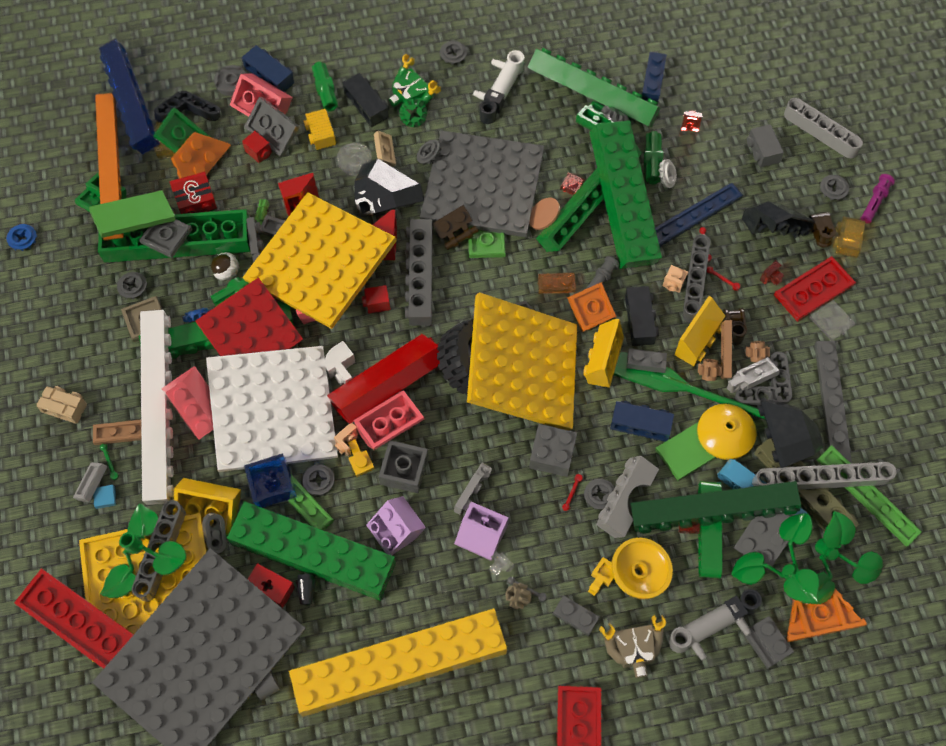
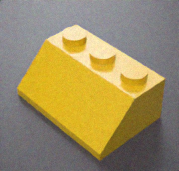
[675,296,725,366]
[584,319,624,387]
[173,478,241,535]

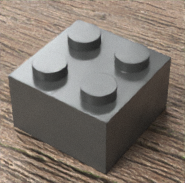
[529,424,577,477]
[379,440,429,494]

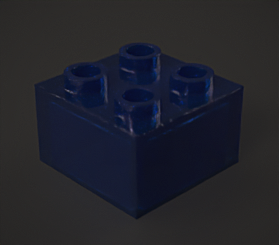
[244,453,297,508]

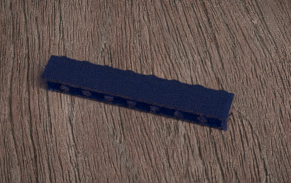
[99,38,160,155]

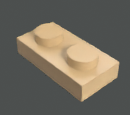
[374,131,396,167]

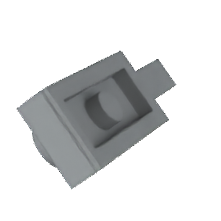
[727,357,780,393]
[454,463,492,515]

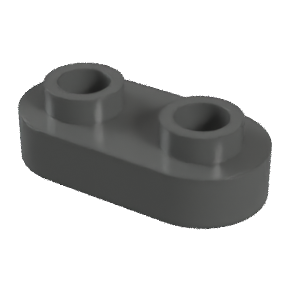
[202,513,227,554]

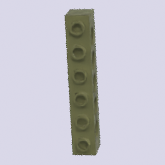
[754,439,860,531]

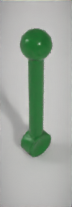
[100,444,119,481]

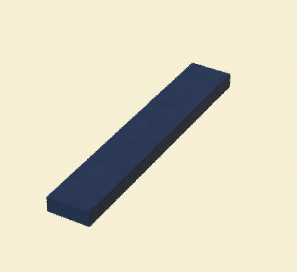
[655,183,743,247]

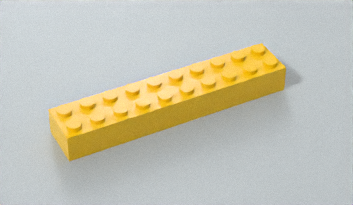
[289,609,507,717]

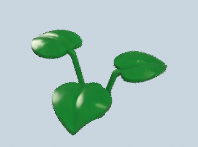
[100,503,187,598]
[802,511,883,604]
[732,513,820,604]

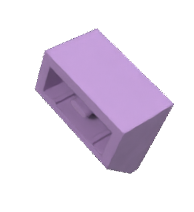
[366,496,426,556]
[454,502,508,561]

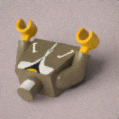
[600,615,666,678]

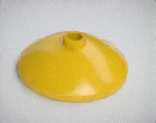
[697,404,757,460]
[611,538,673,599]

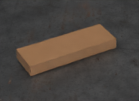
[721,320,732,379]
[93,420,142,445]

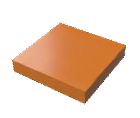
[567,282,616,332]

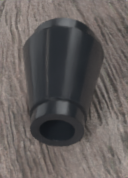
[296,574,316,605]

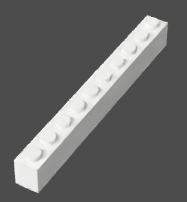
[140,310,174,505]

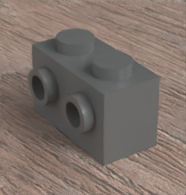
[747,124,784,168]

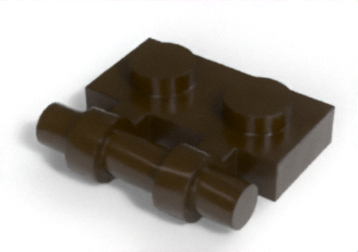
[432,205,479,250]

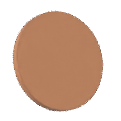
[529,198,560,230]

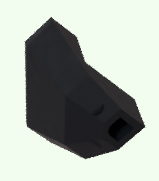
[354,159,424,218]
[742,201,815,238]
[757,398,824,468]

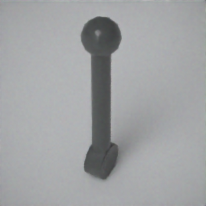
[507,576,547,602]

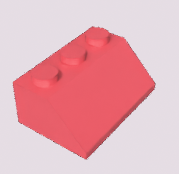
[230,73,293,117]
[161,366,214,439]
[353,390,424,450]

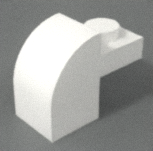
[325,341,355,385]

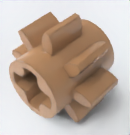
[746,341,770,362]
[698,359,722,381]

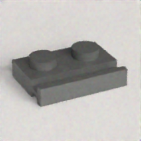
[743,616,794,669]

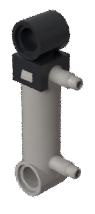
[669,589,762,661]

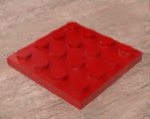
[195,277,303,356]

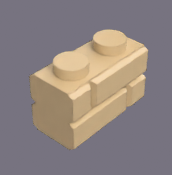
[37,386,87,424]

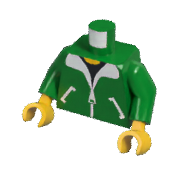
[389,54,441,108]

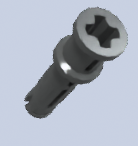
[586,256,620,289]

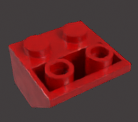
[278,173,319,217]

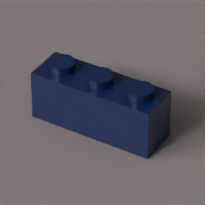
[242,45,294,92]
[641,52,667,106]
[610,401,674,442]

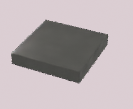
[140,219,192,258]

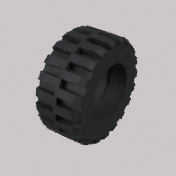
[437,318,474,395]

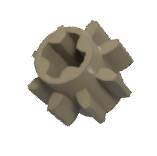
[506,583,531,609]

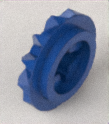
[7,224,37,251]
[182,308,212,322]

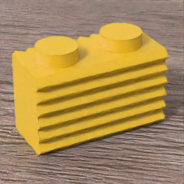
[304,109,336,150]

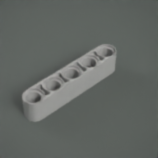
[784,98,863,159]

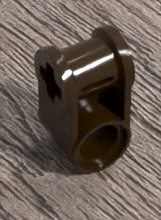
[808,212,836,248]
[723,308,747,345]

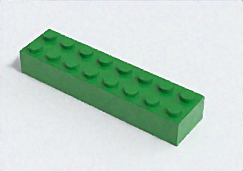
[589,120,662,269]
[98,209,250,263]
[227,501,396,601]

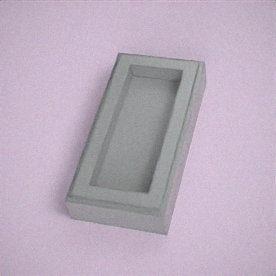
[73,462,107,502]

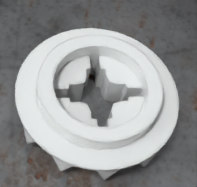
[658,159,676,188]

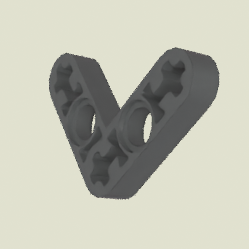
[734,352,792,406]

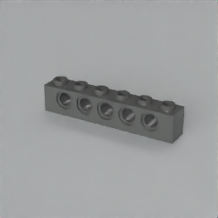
[405,219,433,326]

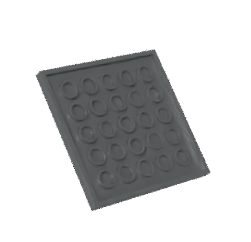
[420,131,544,237]

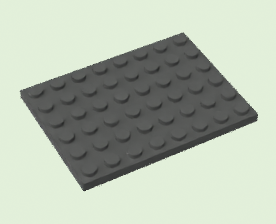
[92,548,306,746]

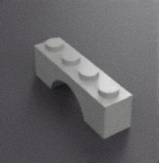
[596,456,659,538]

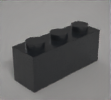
[342,73,389,128]
[624,286,659,346]

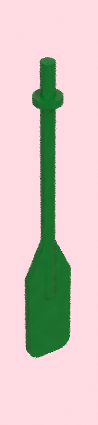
[614,352,765,419]

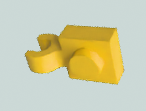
[348,439,375,477]
[588,557,614,596]

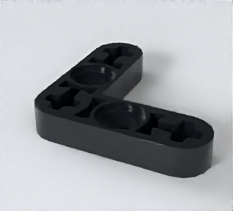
[154,91,220,122]

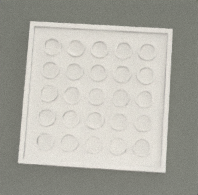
[206,346,338,472]

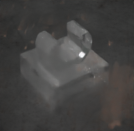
[489,551,515,575]

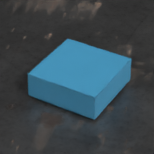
[93,485,116,509]

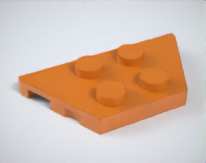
[171,132,231,178]
[787,588,867,642]

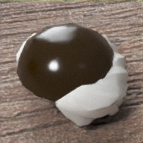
[211,252,239,280]

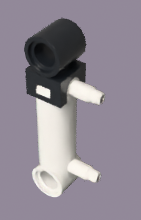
[473,50,524,124]

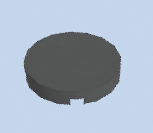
[214,65,247,96]

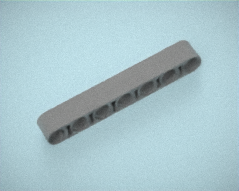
[752,462,897,490]

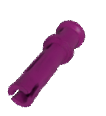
[860,174,895,224]

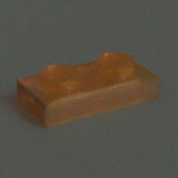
[537,273,576,294]

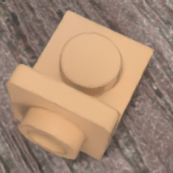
[663,265,688,293]
[334,423,358,457]

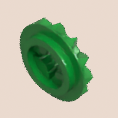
[399,99,427,127]

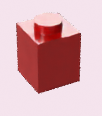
[242,131,272,163]
[362,285,390,314]

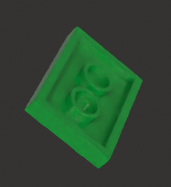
[153,107,212,153]

